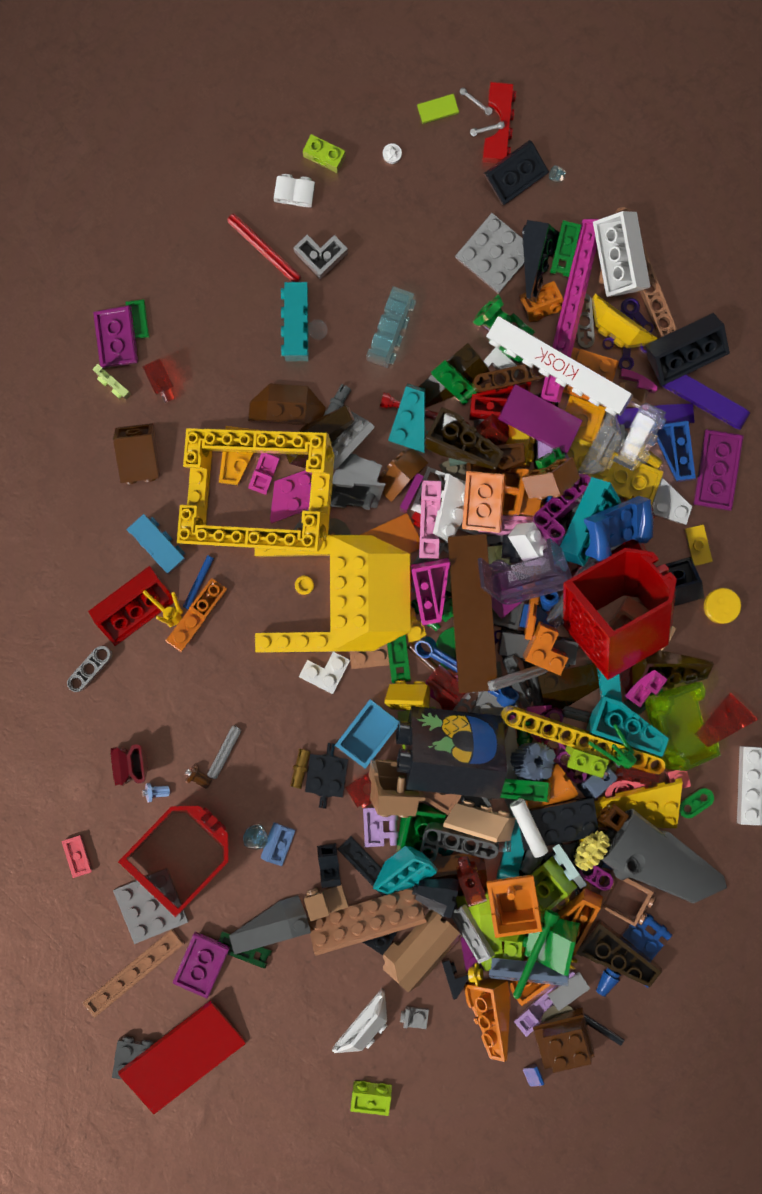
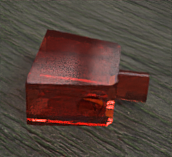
[142,358,175,403]
[456,856,487,907]

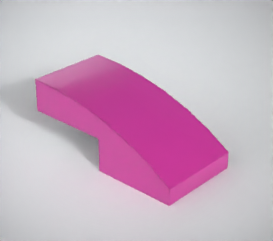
[619,368,658,393]
[248,453,280,495]
[625,670,668,707]
[509,705,552,720]

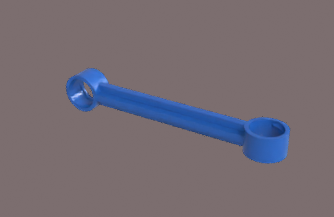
[415,636,519,707]

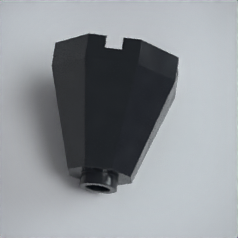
[412,878,460,918]

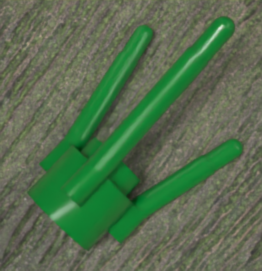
[588,724,637,769]

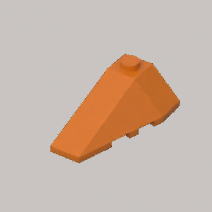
[464,978,511,1062]

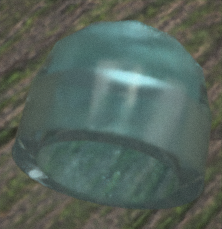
[549,165,565,182]

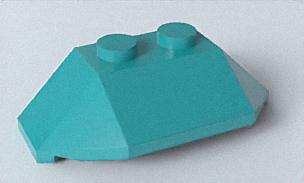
[373,846,438,895]

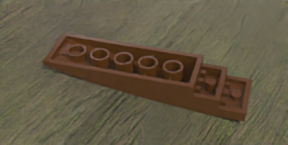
[448,534,498,693]

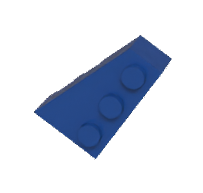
[650,421,696,482]

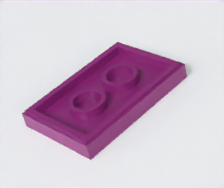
[93,306,138,369]
[172,931,230,999]

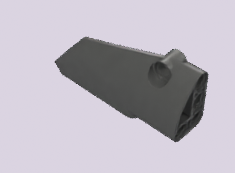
[601,809,727,903]

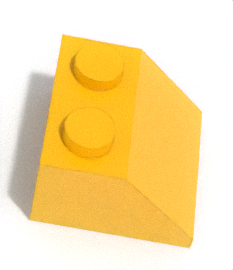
[385,681,431,710]

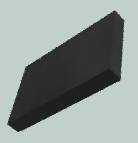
[483,140,549,205]

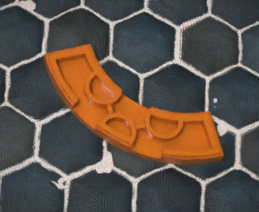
[524,565,541,640]

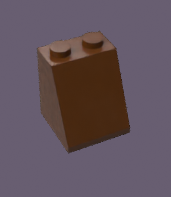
[113,423,159,484]

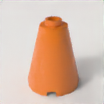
[525,764,579,809]

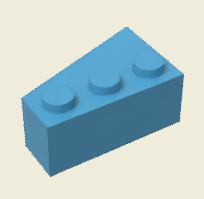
[126,514,186,574]

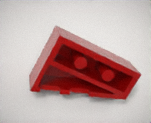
[469,382,531,421]

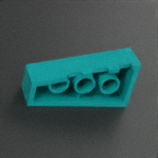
[559,477,622,566]

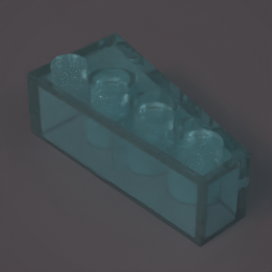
[366,286,417,368]

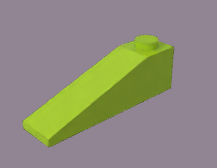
[456,892,503,971]

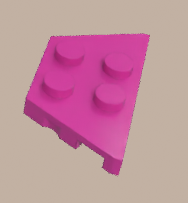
[270,470,312,524]

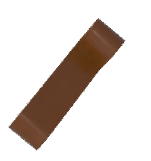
[472,364,544,393]

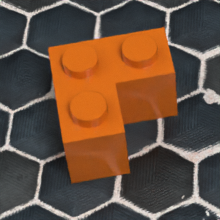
[523,621,568,676]

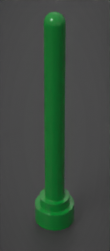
[513,909,560,999]

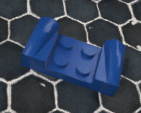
[584,496,653,562]

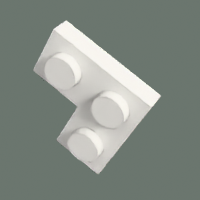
[299,652,350,694]

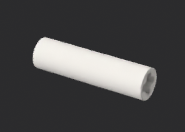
[510,799,548,858]

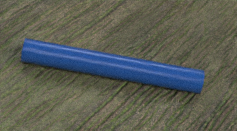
[183,555,214,610]

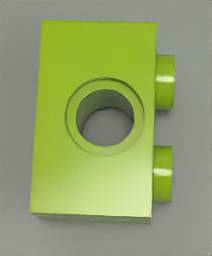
[303,134,346,173]

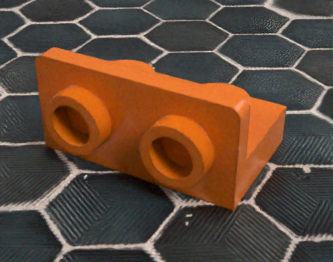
[519,281,563,322]

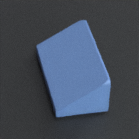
[261,822,296,866]

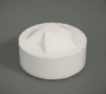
[383,144,402,164]

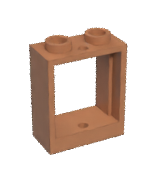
[599,870,656,927]

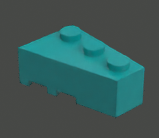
[388,383,425,453]

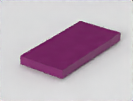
[498,384,583,455]
[693,429,744,511]

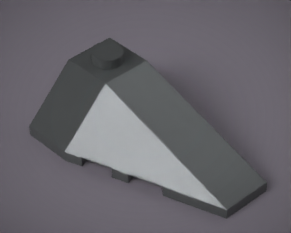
[229,895,311,954]

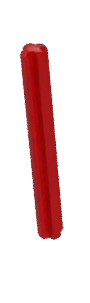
[227,213,301,282]

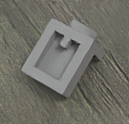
[400,1006,429,1029]

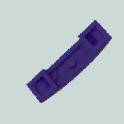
[617,404,695,429]

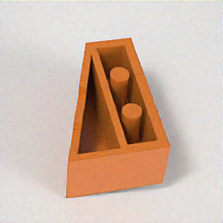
[557,888,603,953]

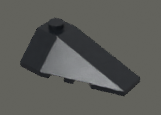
[522,220,560,303]

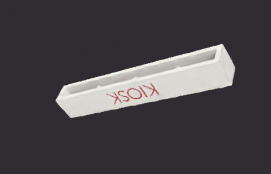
[486,316,633,416]

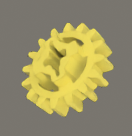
[574,830,610,871]

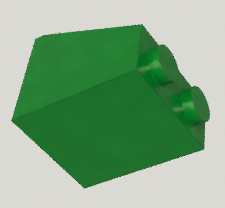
[522,914,580,976]

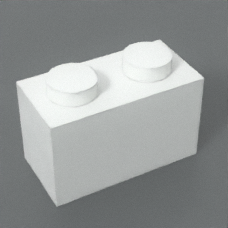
[508,522,552,566]

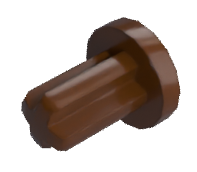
[185,765,212,789]

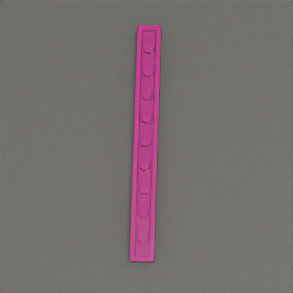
[540,219,599,402]

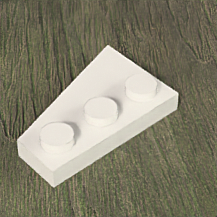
[433,473,465,543]

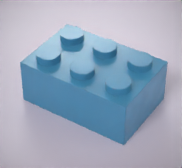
[335,699,399,769]

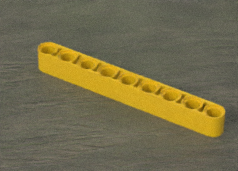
[501,706,665,775]

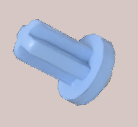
[142,783,170,802]

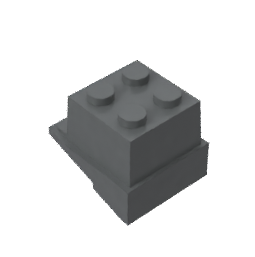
[330,453,386,510]

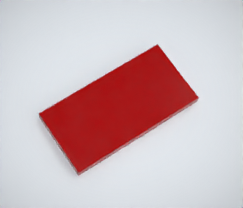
[118,1000,246,1114]

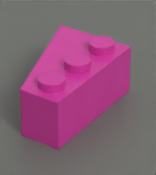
[411,558,450,625]

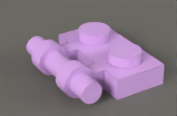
[363,808,399,847]

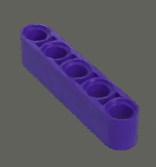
[659,375,750,430]

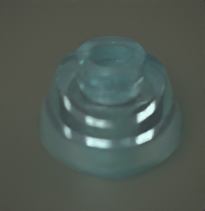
[243,824,268,850]

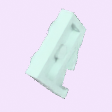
[553,844,587,889]

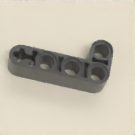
[420,822,499,862]

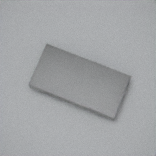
[547,972,590,1011]

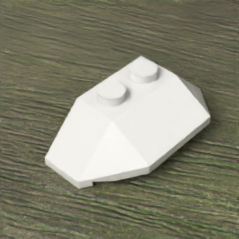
[332,988,387,1053]

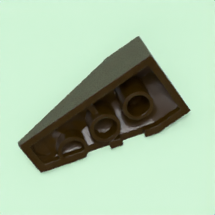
[425,407,504,470]
[537,663,599,709]

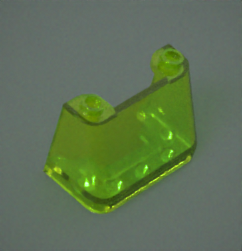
[645,682,721,771]

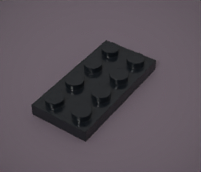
[519,796,599,851]

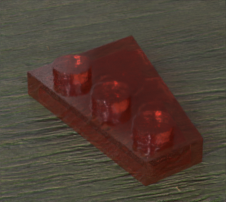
[694,693,758,747]

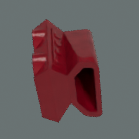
[110,744,148,786]

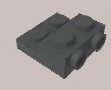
[112,1036,153,1080]

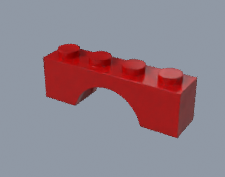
[482,82,516,163]

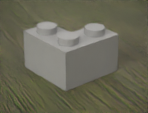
[294,235,348,279]

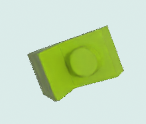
[499,934,526,961]

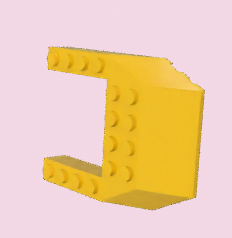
[255,535,411,653]

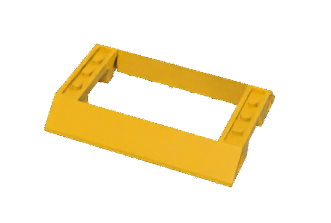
[177,428,335,551]

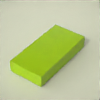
[417,94,459,124]

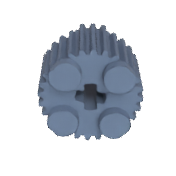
[509,742,555,781]

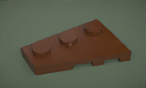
[467,443,526,474]

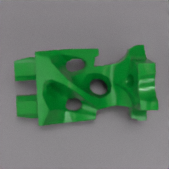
[472,294,535,363]

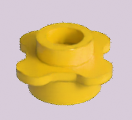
[468,963,484,986]

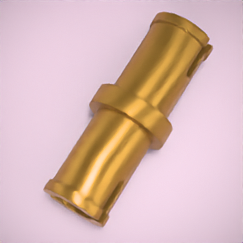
[290,749,311,789]

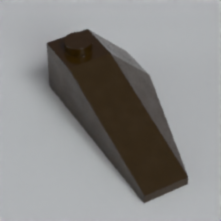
[419,343,490,408]
[286,405,355,468]
[632,650,714,693]

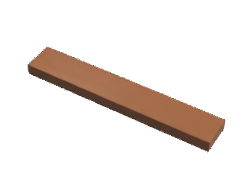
[82,929,185,1018]

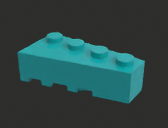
[281,282,309,361]

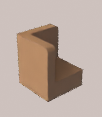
[619,382,648,408]

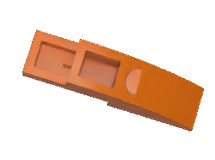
[166,578,227,652]

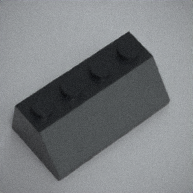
[645,313,730,386]

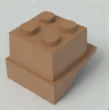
[369,759,425,818]

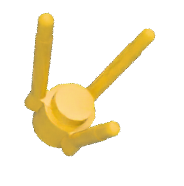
[143,590,183,627]

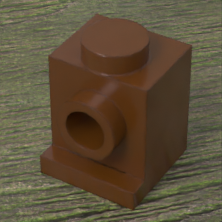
[597,804,629,832]

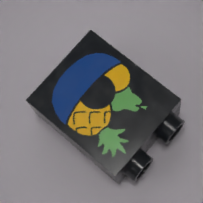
[396,706,507,799]

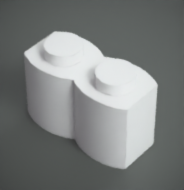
[274,174,315,207]

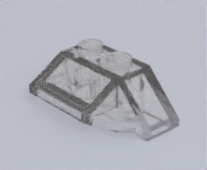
[577,413,623,476]

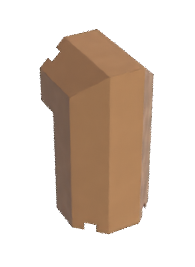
[383,909,462,993]

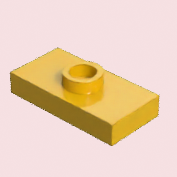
[684,525,713,566]

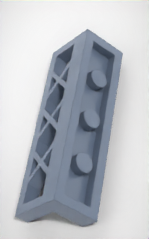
[489,958,570,986]

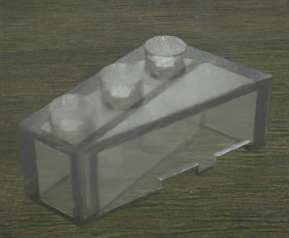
[613,402,666,471]

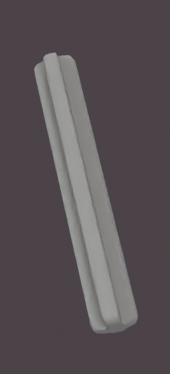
[488,665,548,691]

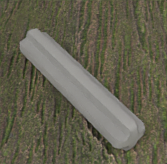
[207,726,241,779]

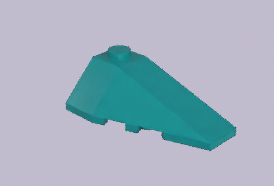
[586,696,669,757]

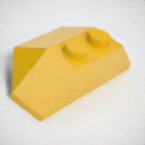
[592,293,658,349]

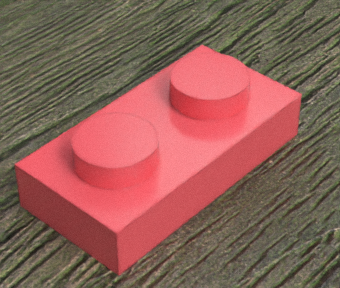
[61,835,92,878]

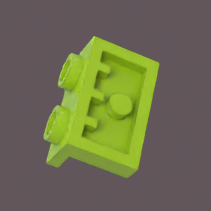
[565,746,609,778]
[350,1081,392,1116]

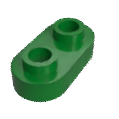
[679,788,714,818]

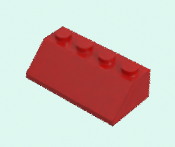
[88,566,174,646]

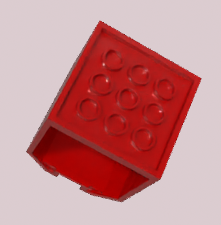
[563,548,677,680]
[118,806,228,917]

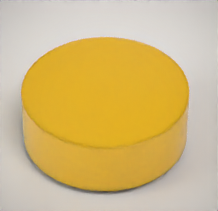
[295,576,314,595]

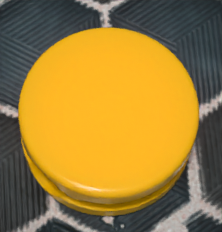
[704,588,741,624]

